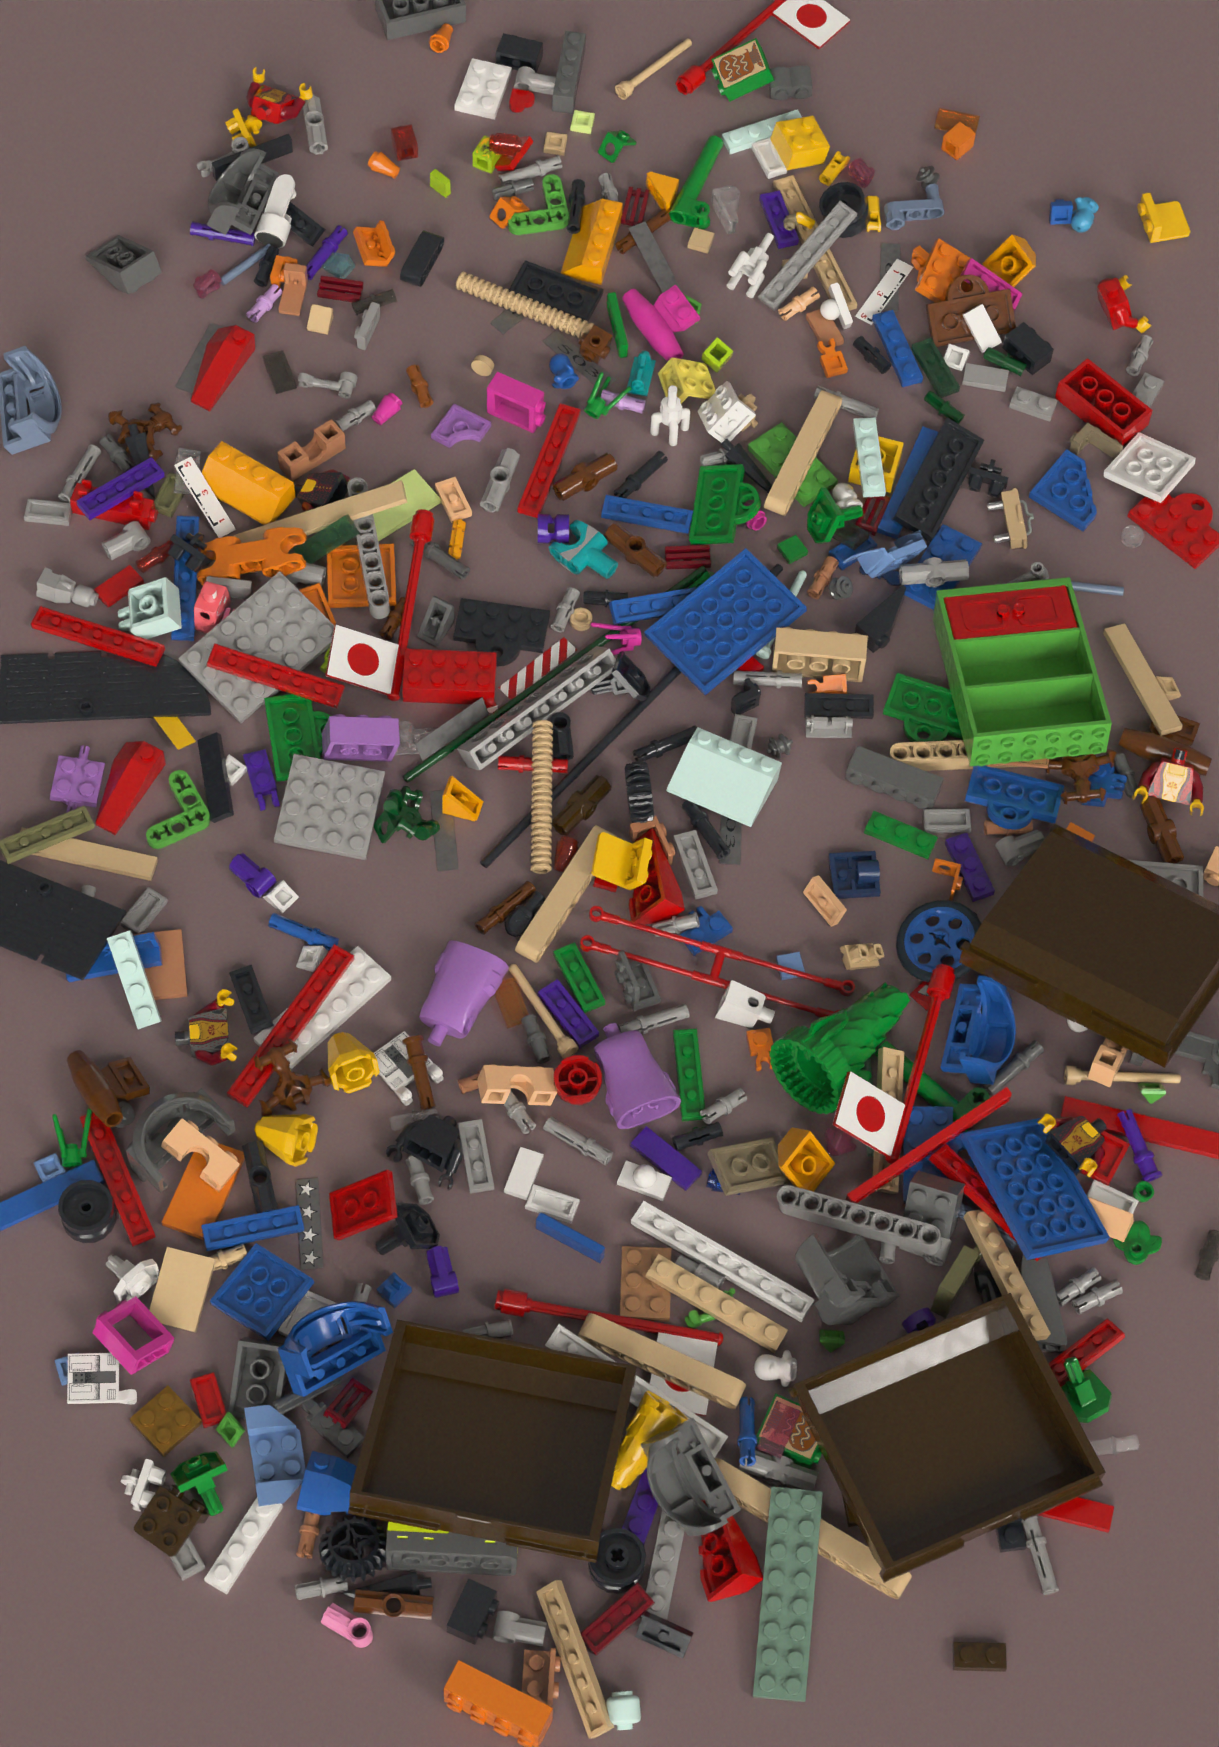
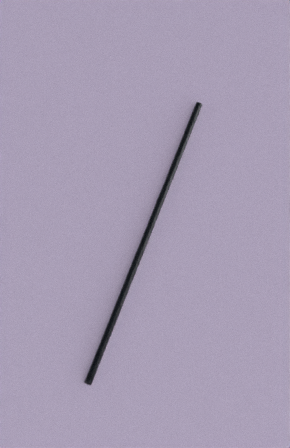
[480,564,783,868]

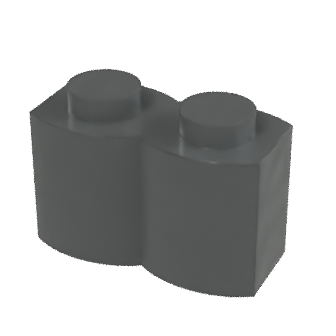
[769,65,812,100]

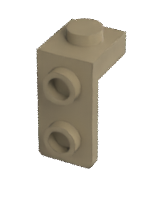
[1069,423,1123,459]

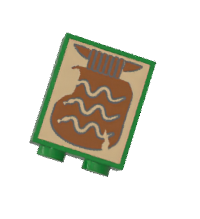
[711,38,775,102]
[756,1393,822,1469]

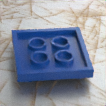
[210,1243,315,1341]

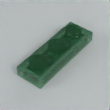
[911,338,960,398]
[293,514,360,564]

